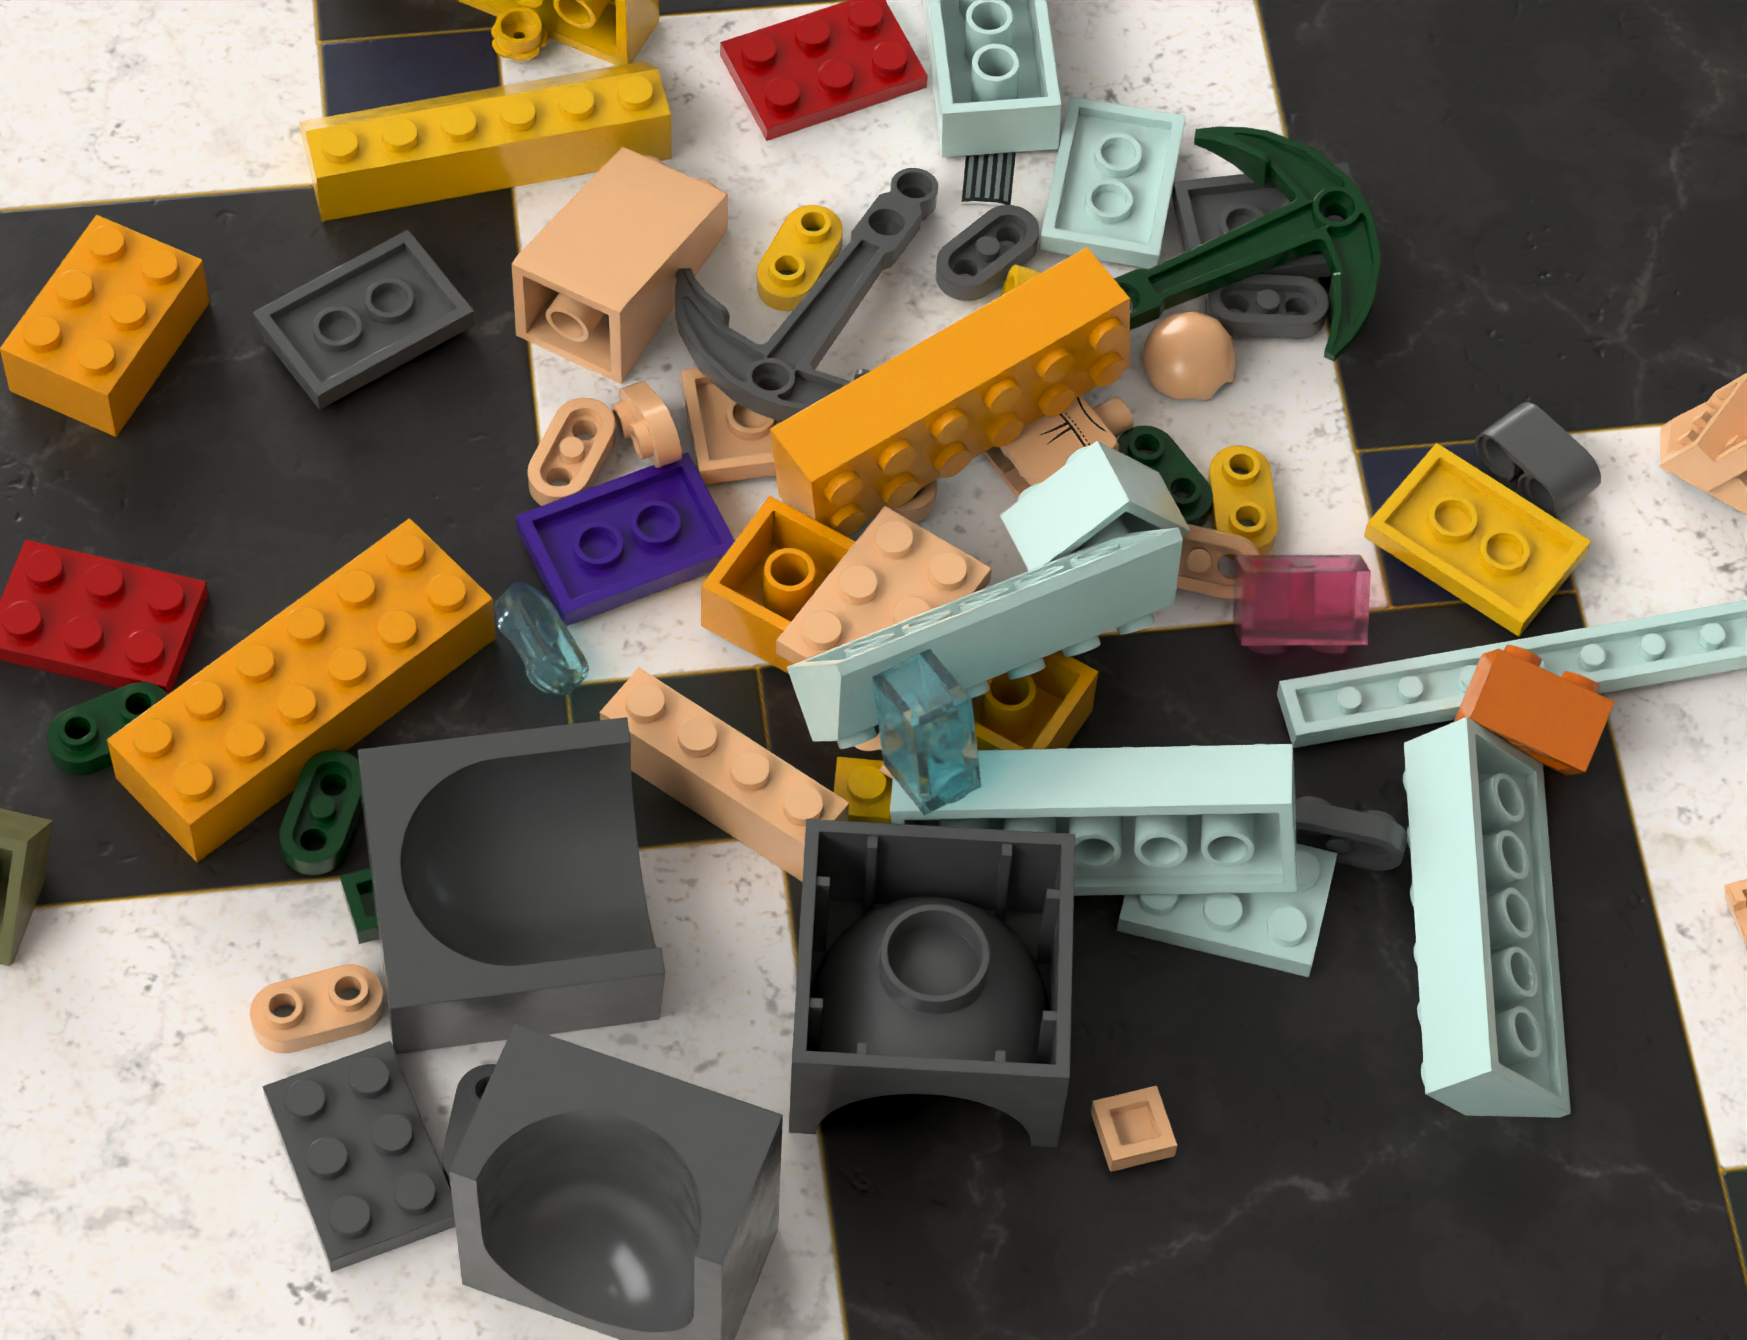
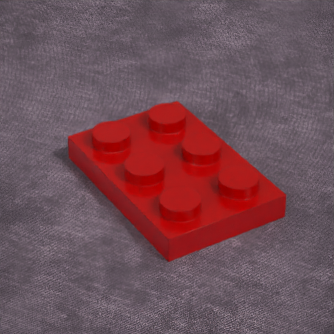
[720,0,928,141]
[0,539,209,694]

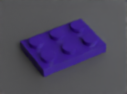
[516,452,735,627]

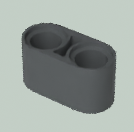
[1475,402,1601,518]

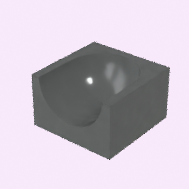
[358,717,665,1054]
[789,819,1075,1148]
[449,1023,783,1340]

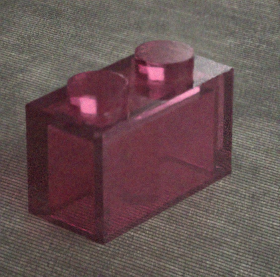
[1233,555,1371,654]

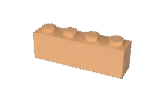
[600,667,849,882]

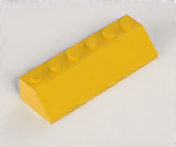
[299,61,672,222]

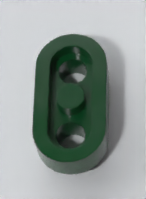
[1117,425,1213,527]
[46,682,168,775]
[279,750,363,875]

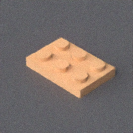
[776,506,992,664]

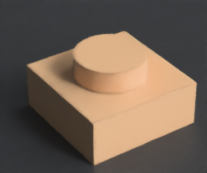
[1091,1085,1177,1172]

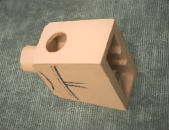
[982,395,1133,498]

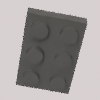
[1172,163,1353,279]
[253,230,475,410]
[262,1041,455,1272]

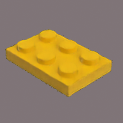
[1364,443,1591,637]

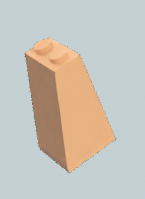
[512,147,728,384]

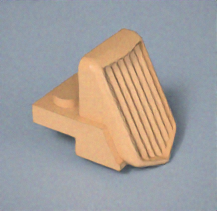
[1659,373,1747,515]

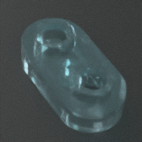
[494,582,589,695]

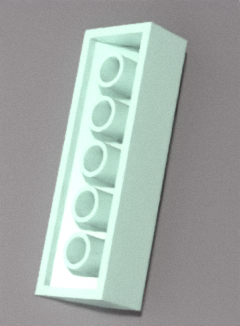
[787,527,1183,749]
[1403,717,1571,1118]
[890,744,1297,896]

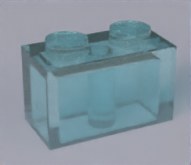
[872,649,982,816]

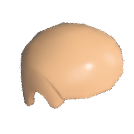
[1143,311,1236,401]

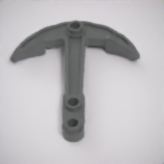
[675,168,938,422]

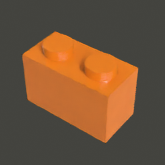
[1454,645,1615,776]

